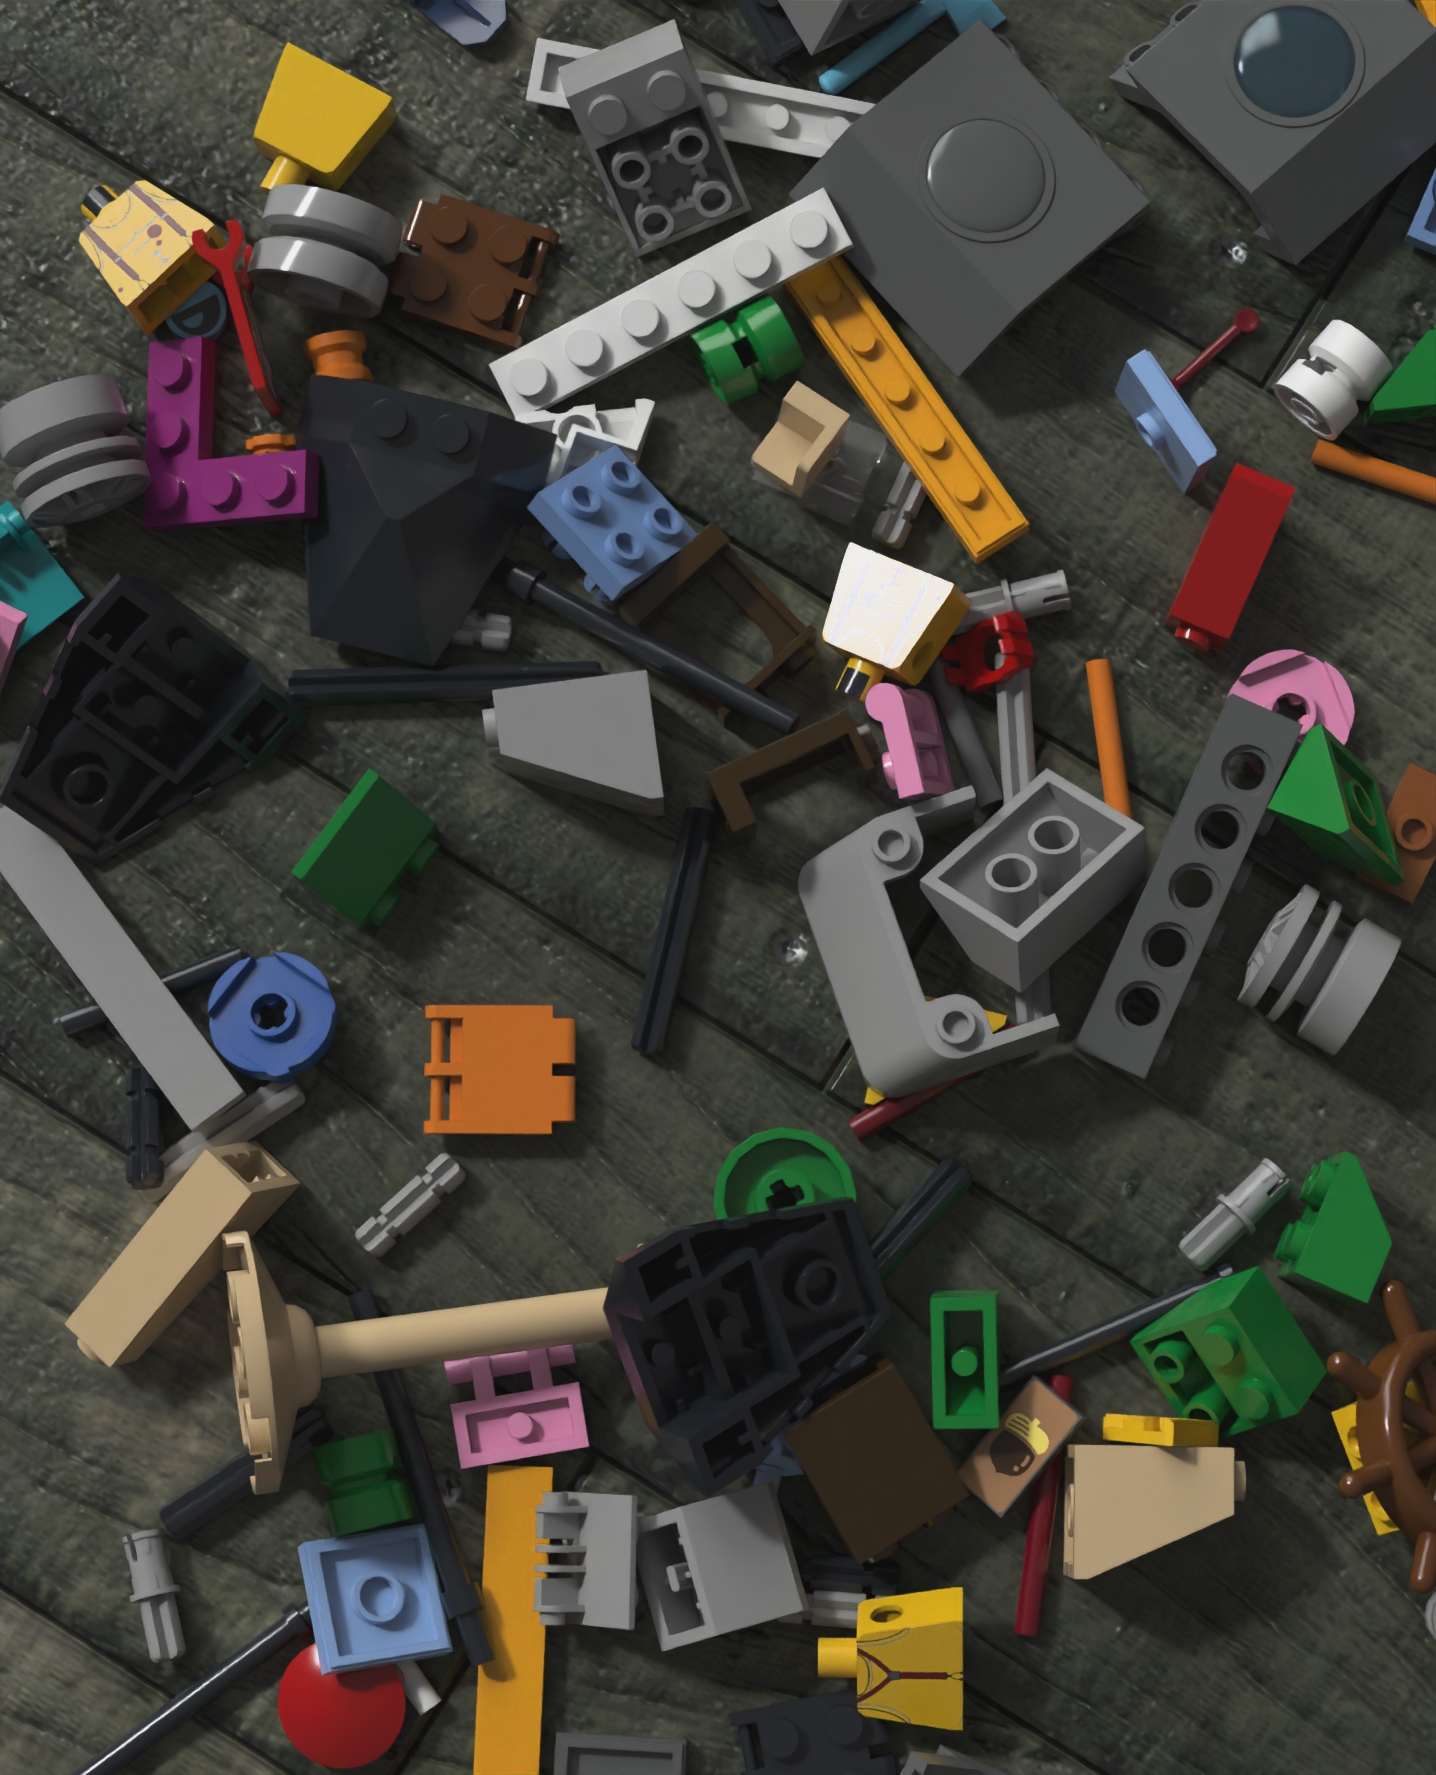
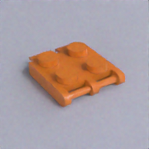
[424,1005,576,1136]

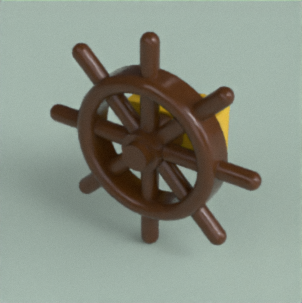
[1327,1280,1436,1595]

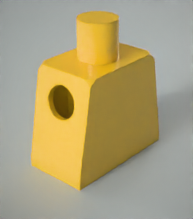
[253,42,397,196]

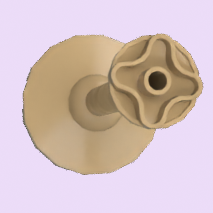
[221,1231,644,1495]

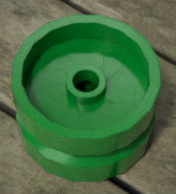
[713,1127,857,1220]

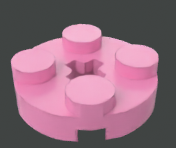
[1227,649,1355,778]

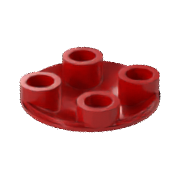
[278,1642,406,1769]

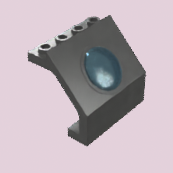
[1109,0,1436,265]

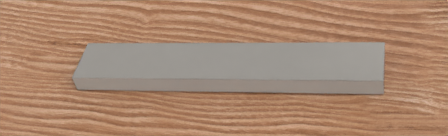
[0,806,247,1134]

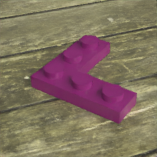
[143,337,320,532]

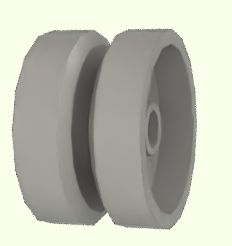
[247,184,404,318]

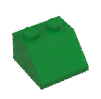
[291,769,440,933]

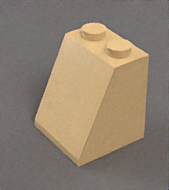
[1063,1444,1246,1579]

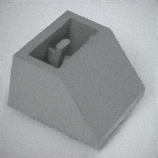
[636,1481,809,1652]

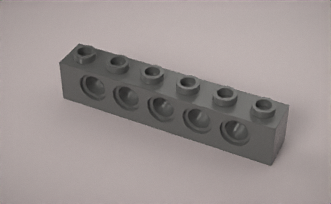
[1072,693,1303,1079]

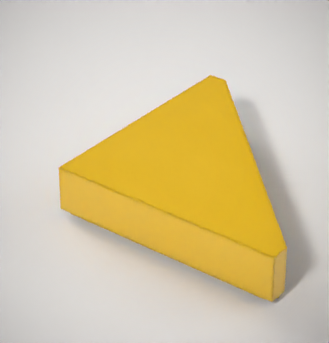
[1102,1414,1219,1447]

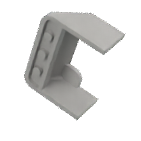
[798,785,1060,1098]

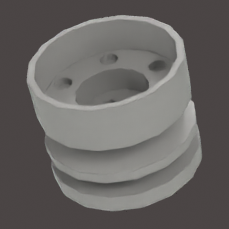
[0,374,153,528]
[1237,884,1402,1056]

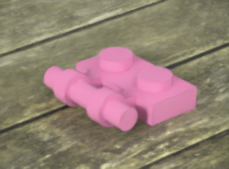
[444,1344,590,1469]

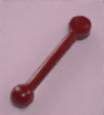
[1168,308,1259,395]

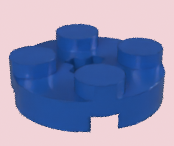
[208,952,340,1084]

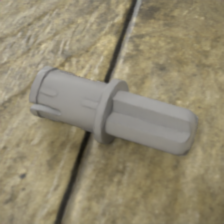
[953,569,1072,635]
[1179,1158,1294,1271]
[122,1528,186,1662]

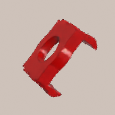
[940,611,1034,694]

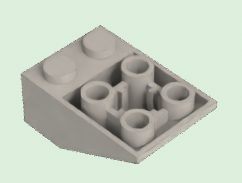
[558,19,752,257]

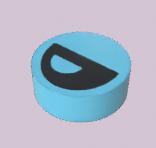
[165,281,229,341]

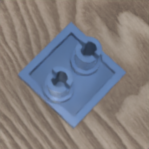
[527,445,698,605]

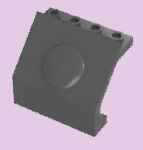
[789,19,1156,377]

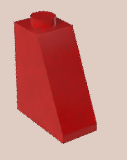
[1164,463,1296,652]

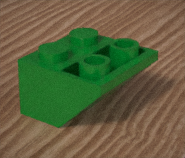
[1274,1151,1392,1307]
[1130,1266,1328,1440]

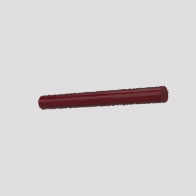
[1014,1374,1074,1637]

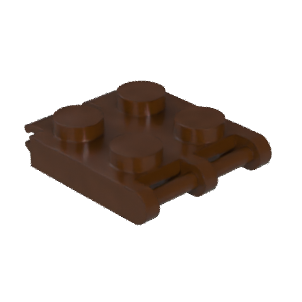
[386,194,560,351]

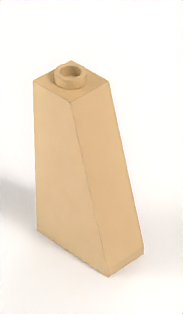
[65,1140,301,1368]

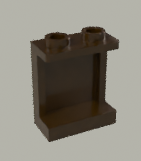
[777,1352,969,1565]

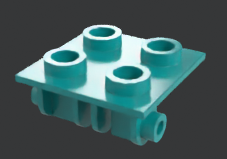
[0,500,85,652]

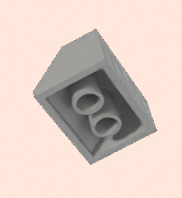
[920,768,1146,993]

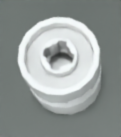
[1273,320,1394,440]

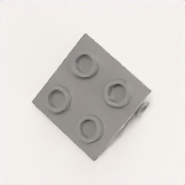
[533,1491,640,1630]

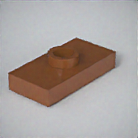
[1352,763,1436,906]

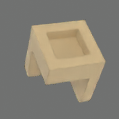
[751,381,850,498]

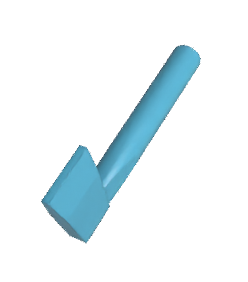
[819,0,1006,96]

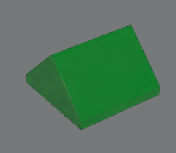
[1267,724,1406,887]

